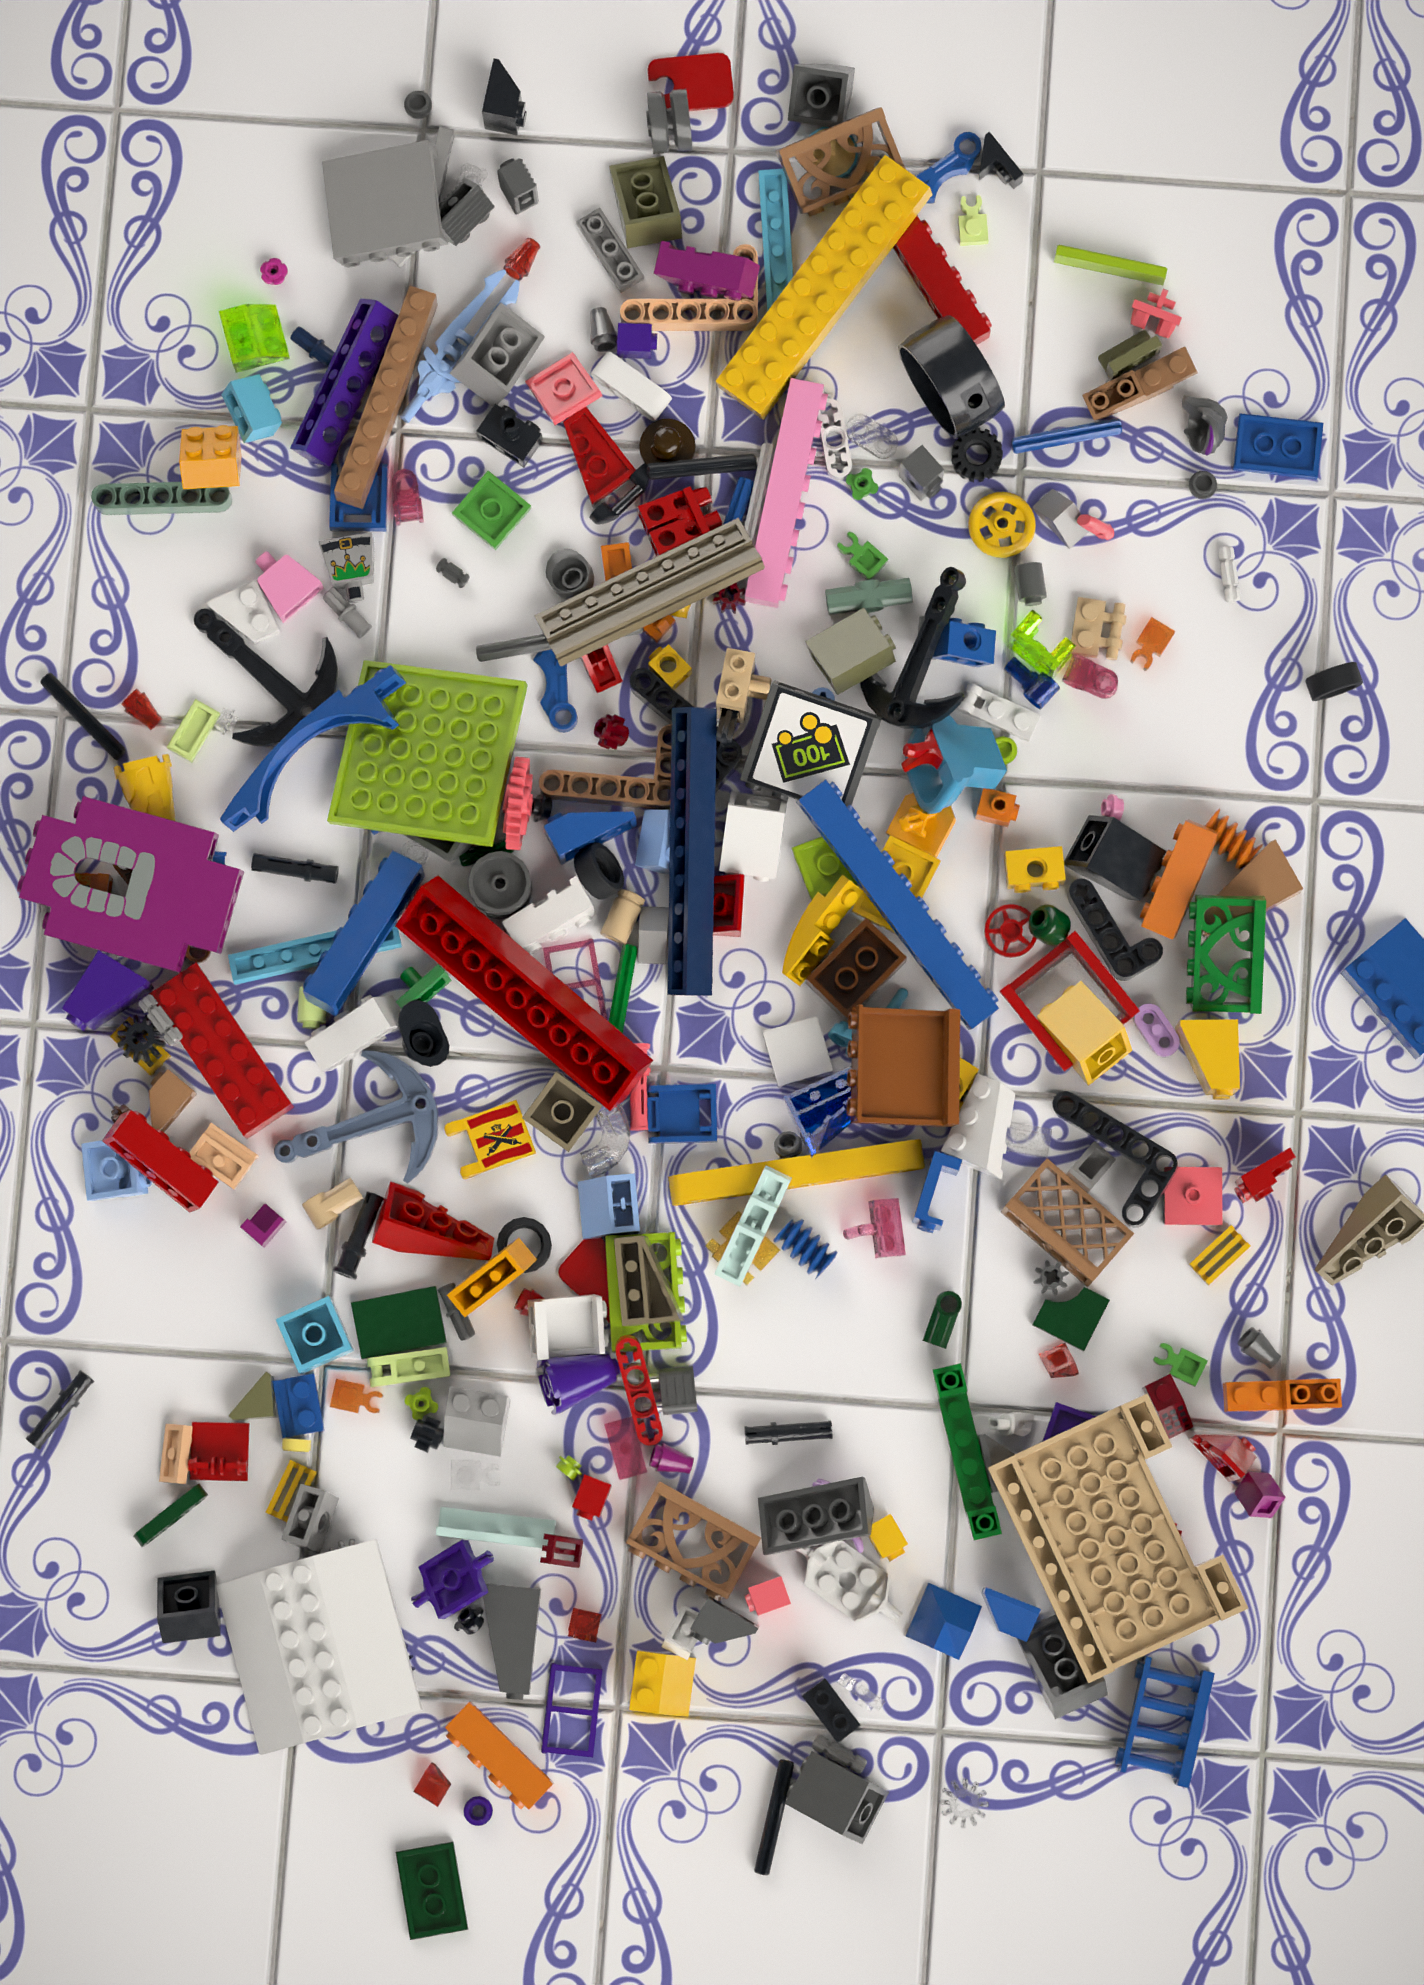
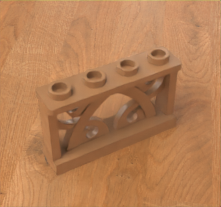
[775,107,906,217]
[626,1481,761,1602]

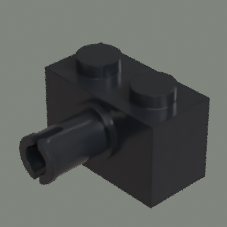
[476,404,543,468]

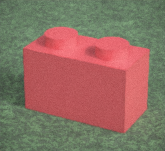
[744,1576,791,1616]

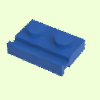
[273,1373,325,1439]

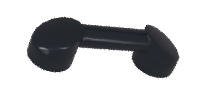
[589,463,650,525]

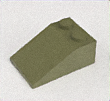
[609,156,682,249]

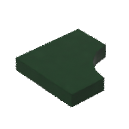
[1032,1287,1110,1352]

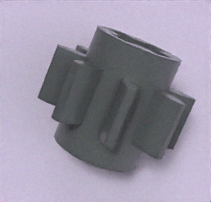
[1033,1260,1069,1296]

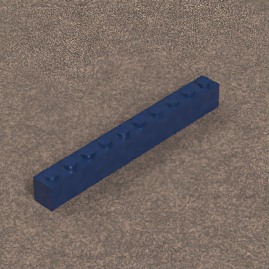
[667,707,717,996]

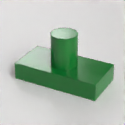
[396,964,452,1009]

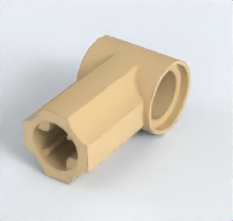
[302,1177,364,1230]

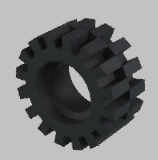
[951,427,1003,482]

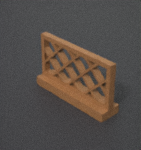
[1001,1158,1135,1288]

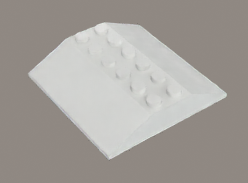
[217,1539,423,1755]

